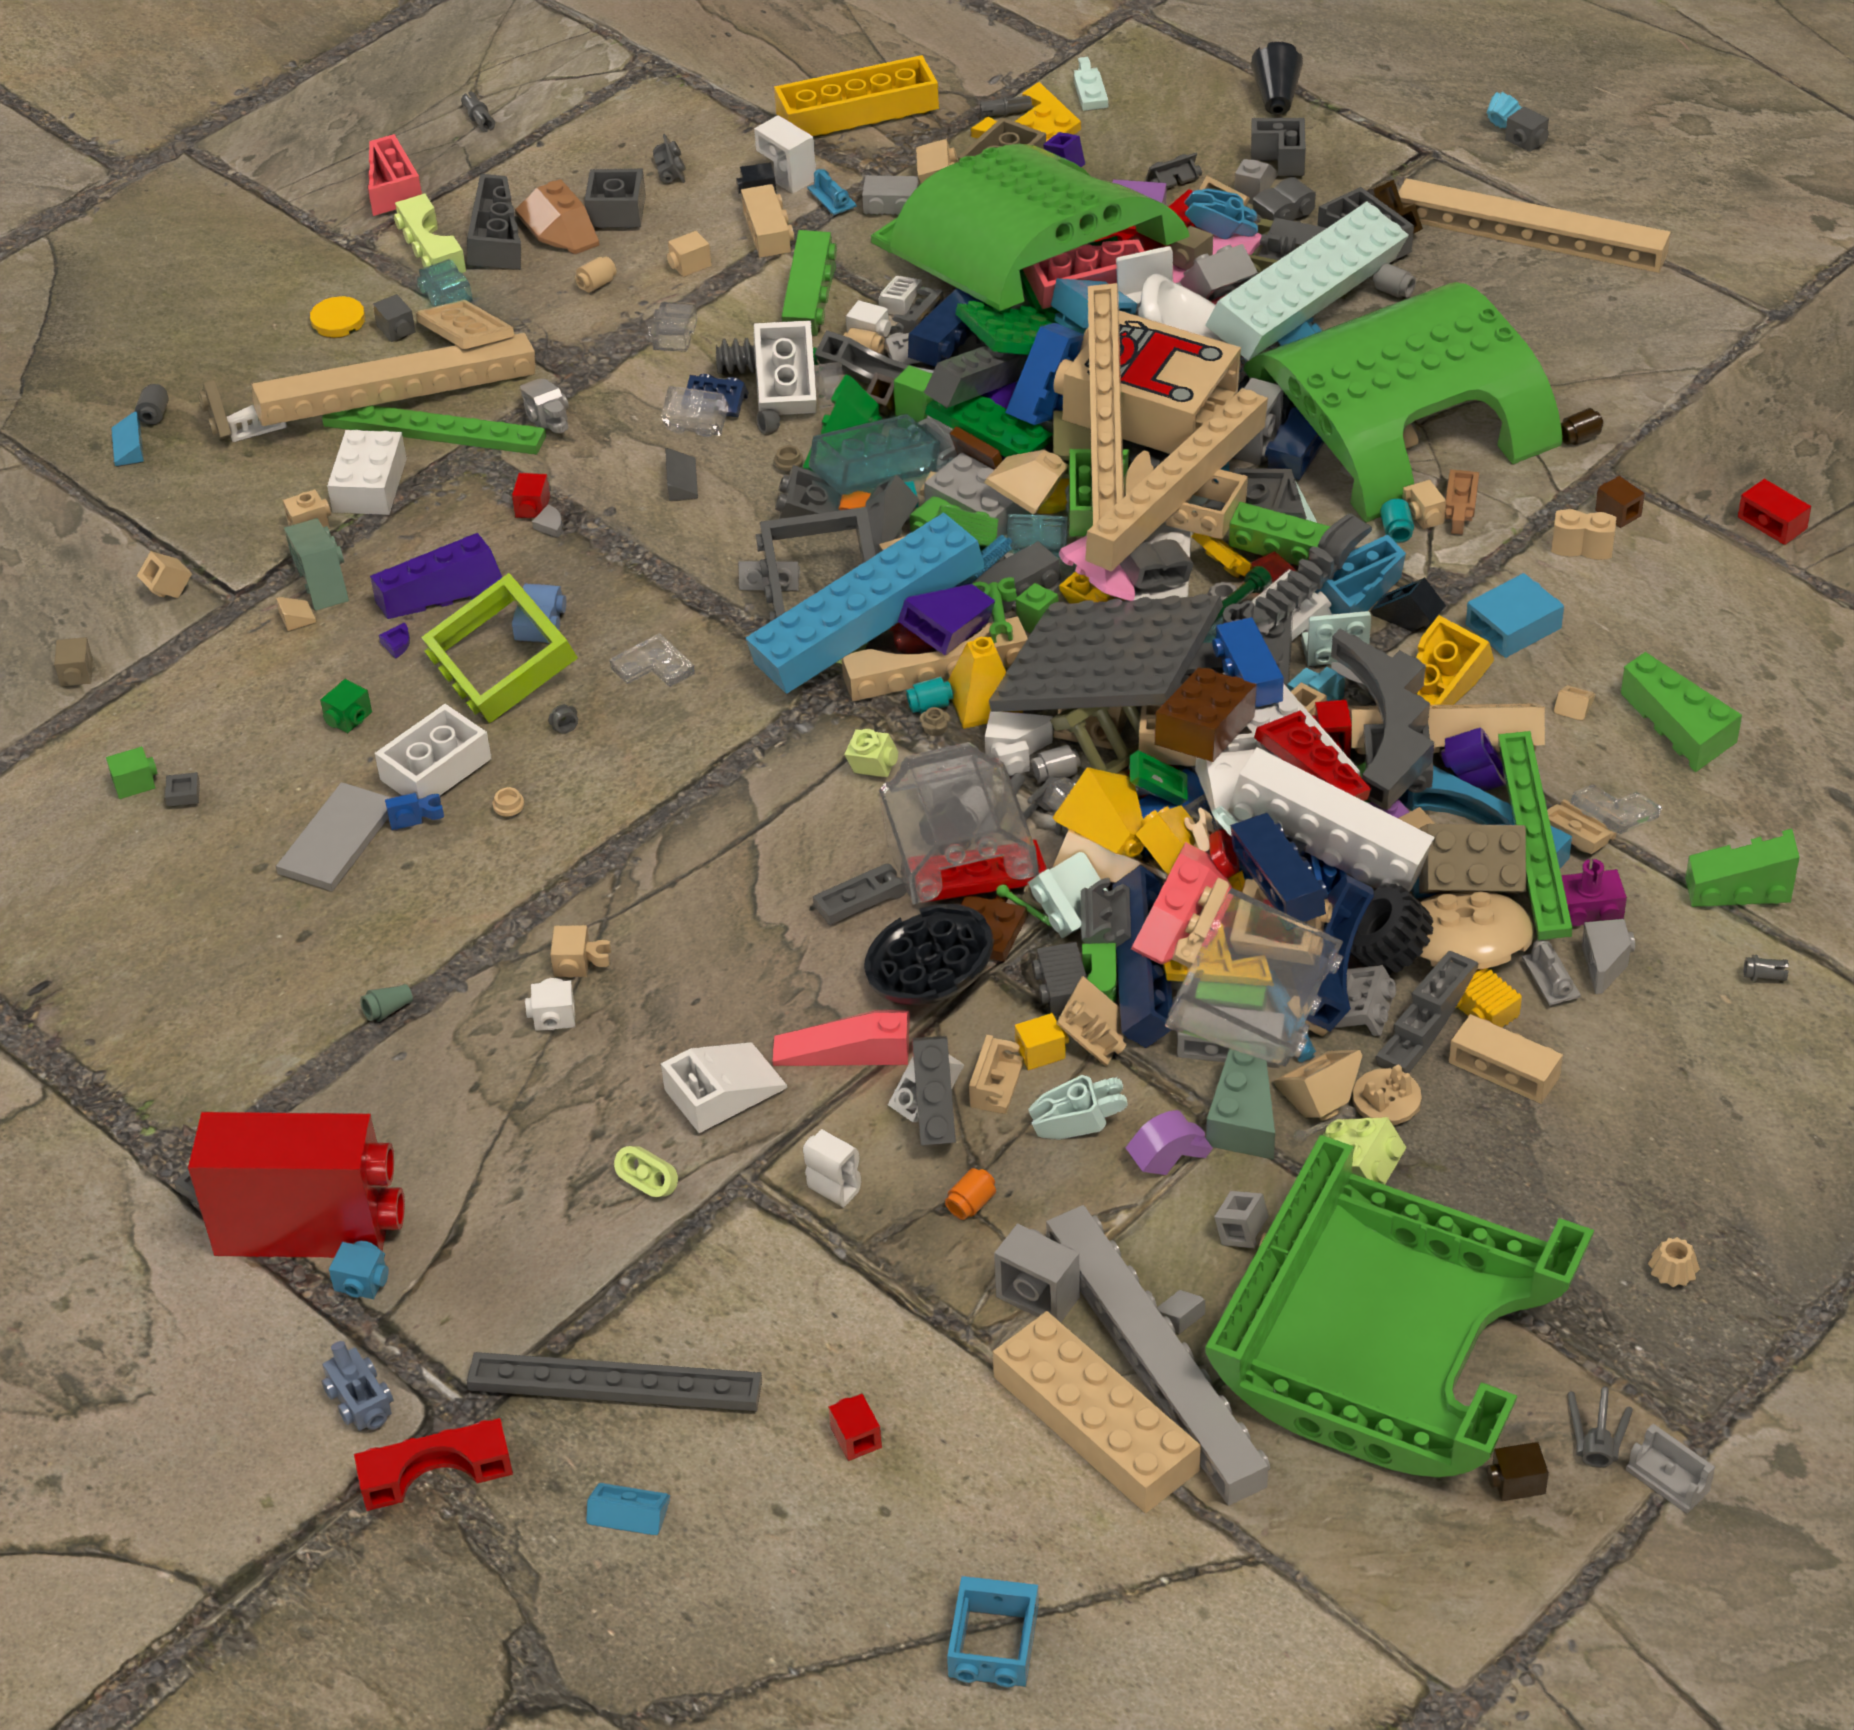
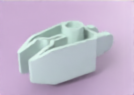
[1029,1075,1128,1140]

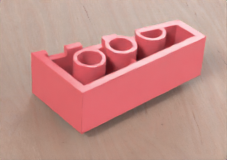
[1023,240,1144,309]

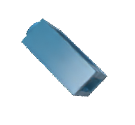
[947,1576,1039,1687]

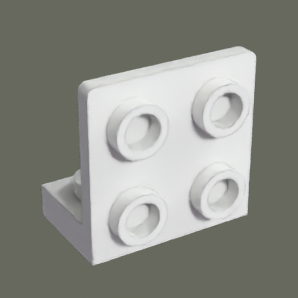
[1116,246,1173,316]

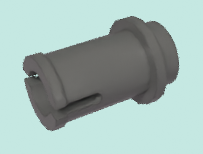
[1744,955,1789,981]

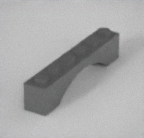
[815,330,934,384]

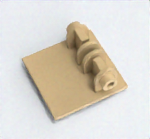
[1056,976,1126,1066]

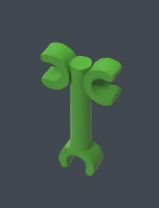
[973,577,1017,643]

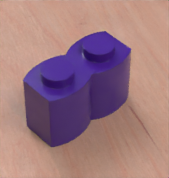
[1441,727,1506,791]

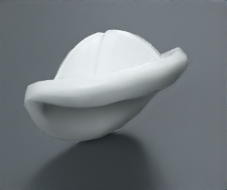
[1138,274,1226,343]

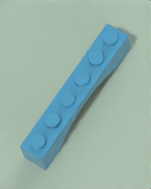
[1399,765,1572,868]

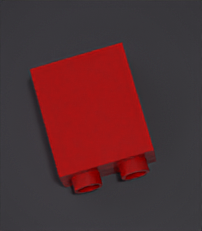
[188,1112,405,1258]

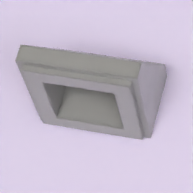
[1157,1290,1205,1334]

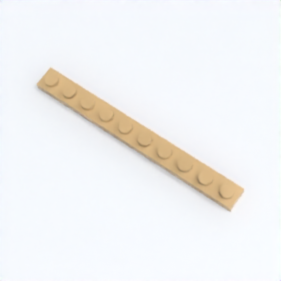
[1088,283,1124,525]

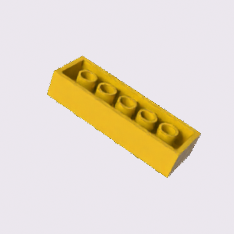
[774,55,939,136]

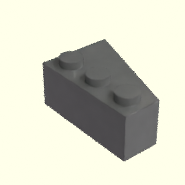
[1318,187,1414,261]

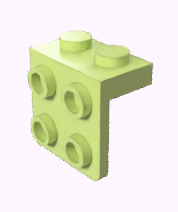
[1323,1117,1406,1185]

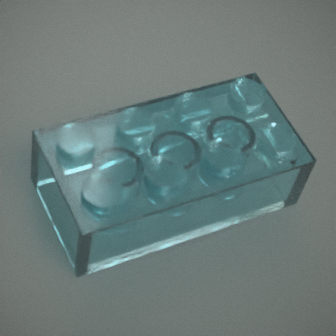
[809,414,941,495]

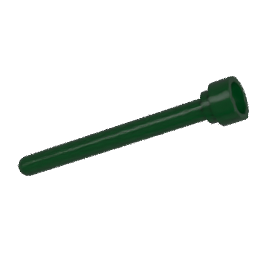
[1214,566,1272,622]

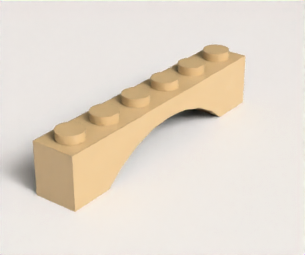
[842,616,1028,702]

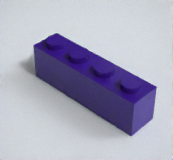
[370,533,502,619]

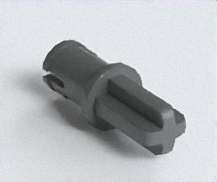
[980,96,1032,118]

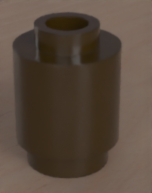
[1561,408,1603,445]

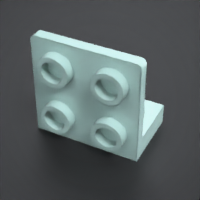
[1301,611,1371,666]

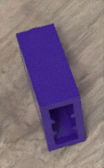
[898,584,995,655]

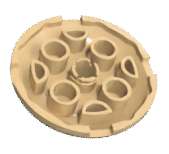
[1416,892,1534,969]

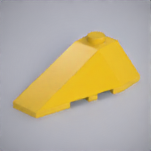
[1416,615,1494,705]

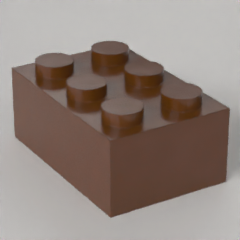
[1154,667,1257,762]

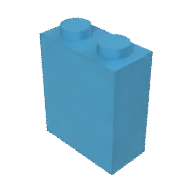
[1466,573,1564,658]

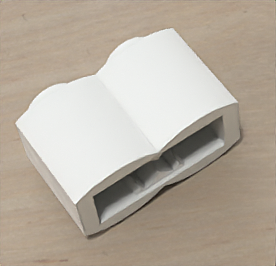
[803,1129,861,1208]

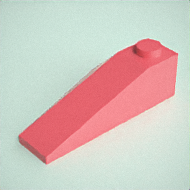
[773,1010,910,1066]

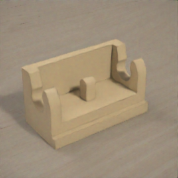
[969,1035,1024,1114]

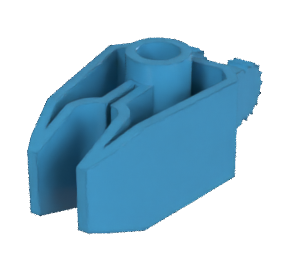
[1185,189,1258,239]

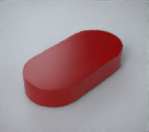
[1209,828,1240,879]

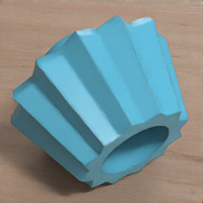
[1487,92,1522,128]

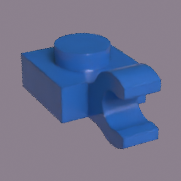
[385,793,444,830]

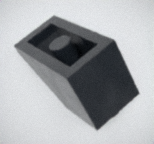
[1370,577,1446,631]

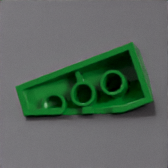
[803,375,882,477]

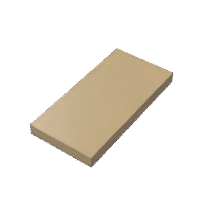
[416,300,514,349]

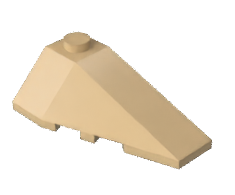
[1053,829,1168,883]

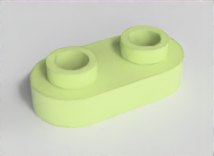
[614,1146,678,1197]

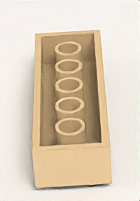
[1348,703,1545,754]
[993,1311,1201,1514]

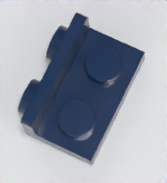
[682,374,749,417]

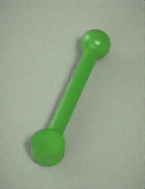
[996,885,1052,928]

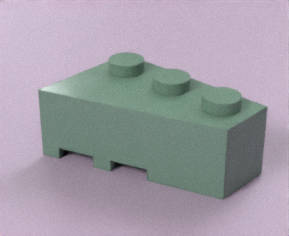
[284,518,349,611]
[1206,1042,1275,1160]

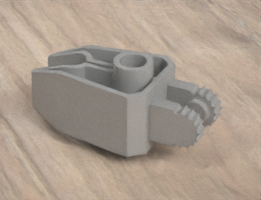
[520,379,569,433]

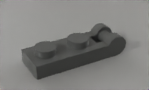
[813,864,908,925]

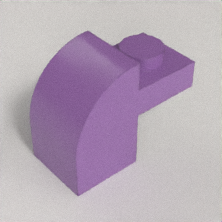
[1126,1110,1213,1175]

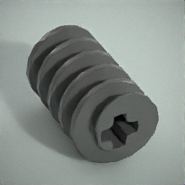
[716,338,756,374]

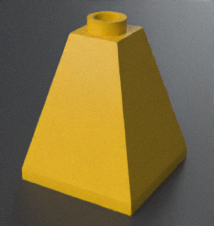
[948,637,1023,729]
[1052,767,1144,857]

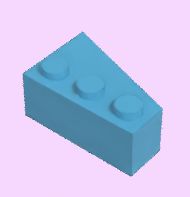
[1314,534,1406,615]

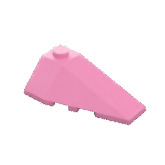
[1059,535,1135,601]

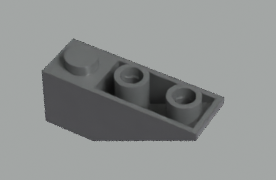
[866,474,919,555]

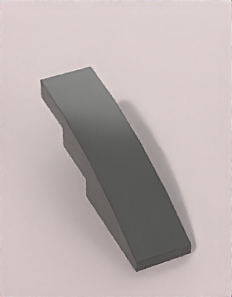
[1376,951,1478,1073]

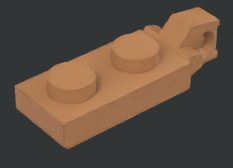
[1445,469,1479,535]

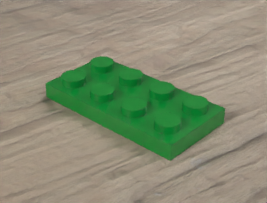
[925,395,1053,457]

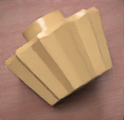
[1648,1237,1700,1287]

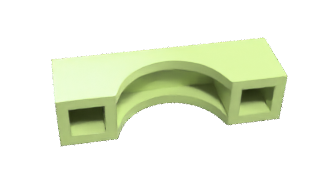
[394,194,466,281]

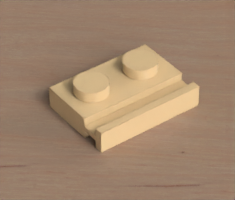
[1547,799,1618,854]

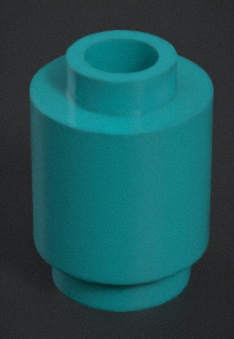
[1380,499,1414,543]
[906,676,953,714]

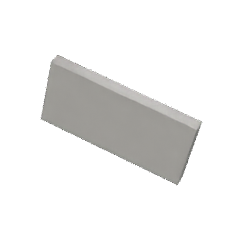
[276,782,391,891]

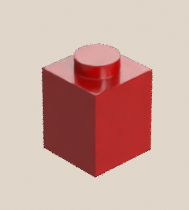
[512,473,550,518]
[828,1393,882,1461]

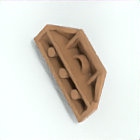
[515,179,600,254]

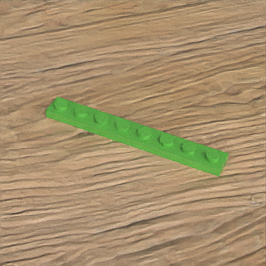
[322,405,546,455]
[1498,731,1572,940]

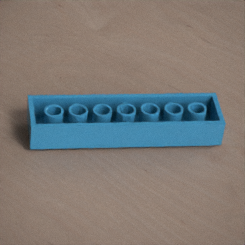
[745,512,985,694]

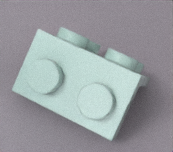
[1028,852,1108,939]

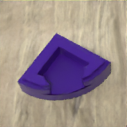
[379,622,410,659]

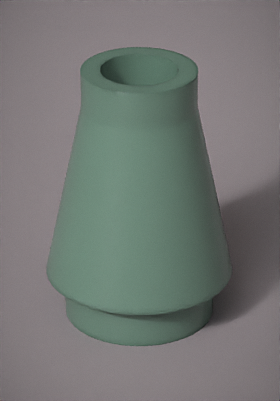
[360,984,413,1022]

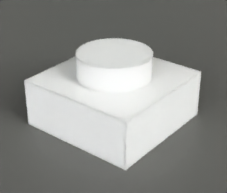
[995,741,1030,778]

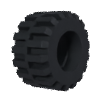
[1350,884,1434,975]

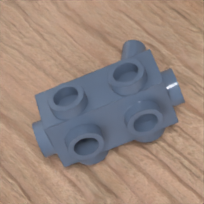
[321,1341,394,1431]

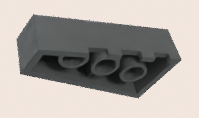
[467,173,521,270]

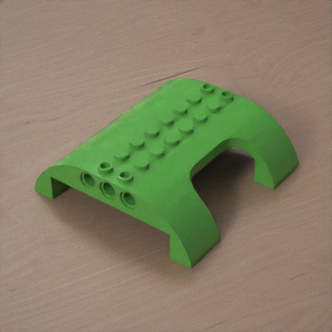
[890,144,1189,311]
[1244,282,1562,523]
[1205,1135,1594,1477]

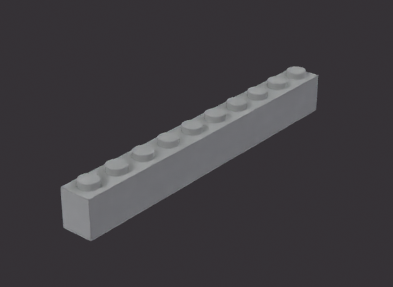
[1046,1205,1270,1506]

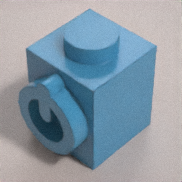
[329,1241,389,1300]

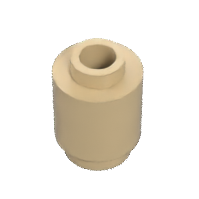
[575,256,617,293]
[843,328,885,354]

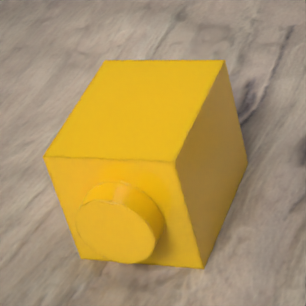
[1015,1013,1069,1071]

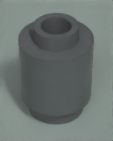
[135,384,169,425]

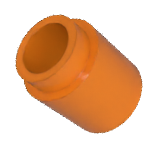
[945,1168,996,1220]

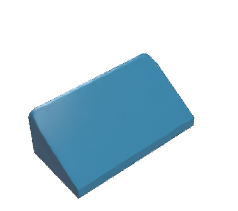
[112,411,144,466]
[586,1483,670,1535]

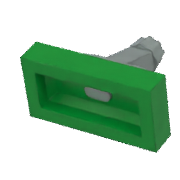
[1129,750,1188,806]

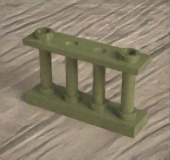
[1050,706,1141,773]

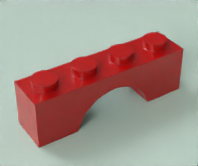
[354,1418,513,1511]

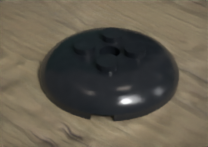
[864,904,994,1005]

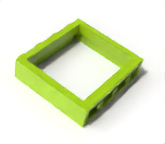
[421,573,578,724]

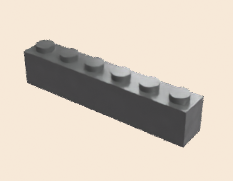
[924,345,1028,408]

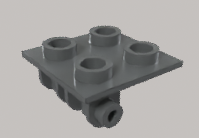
[1258,217,1326,260]

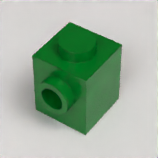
[320,679,372,734]

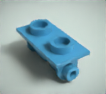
[807,169,857,215]

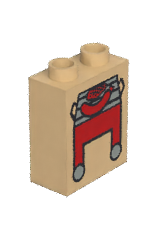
[1054,311,1241,454]

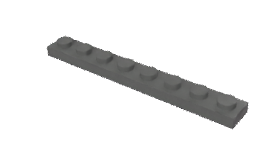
[467,1352,762,1411]

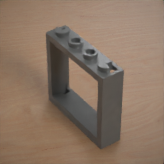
[755,507,876,622]

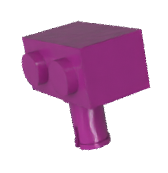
[1561,859,1627,926]

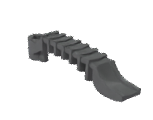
[1222,513,1372,636]

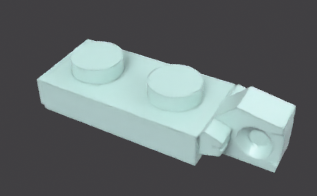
[1074,57,1108,111]

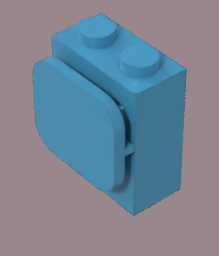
[1051,278,1138,334]

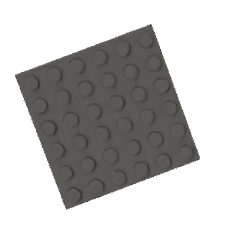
[989,594,1223,712]

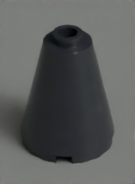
[1251,42,1303,115]

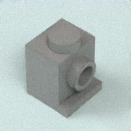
[1214,1191,1269,1248]

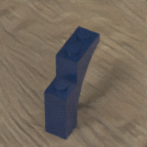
[1292,874,1374,1032]

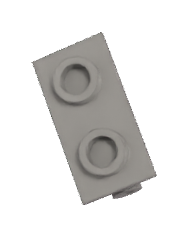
[738,561,800,591]
[1522,939,1581,1006]

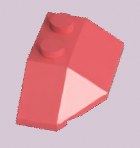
[1131,842,1235,965]

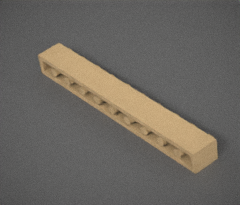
[1398,178,1671,273]
[252,333,535,426]
[1085,388,1268,571]

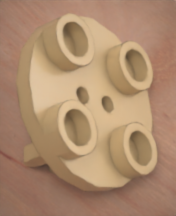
[1352,1064,1422,1126]

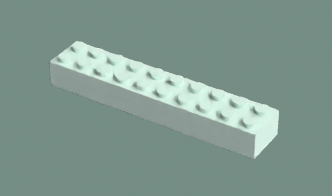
[1205,202,1409,361]

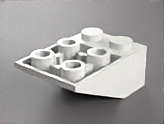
[1195,733,1269,828]
[661,1042,787,1133]

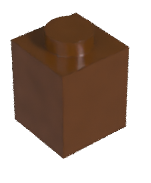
[1595,476,1645,528]

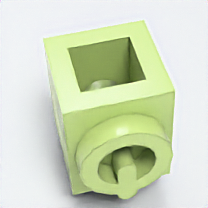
[844,729,899,777]

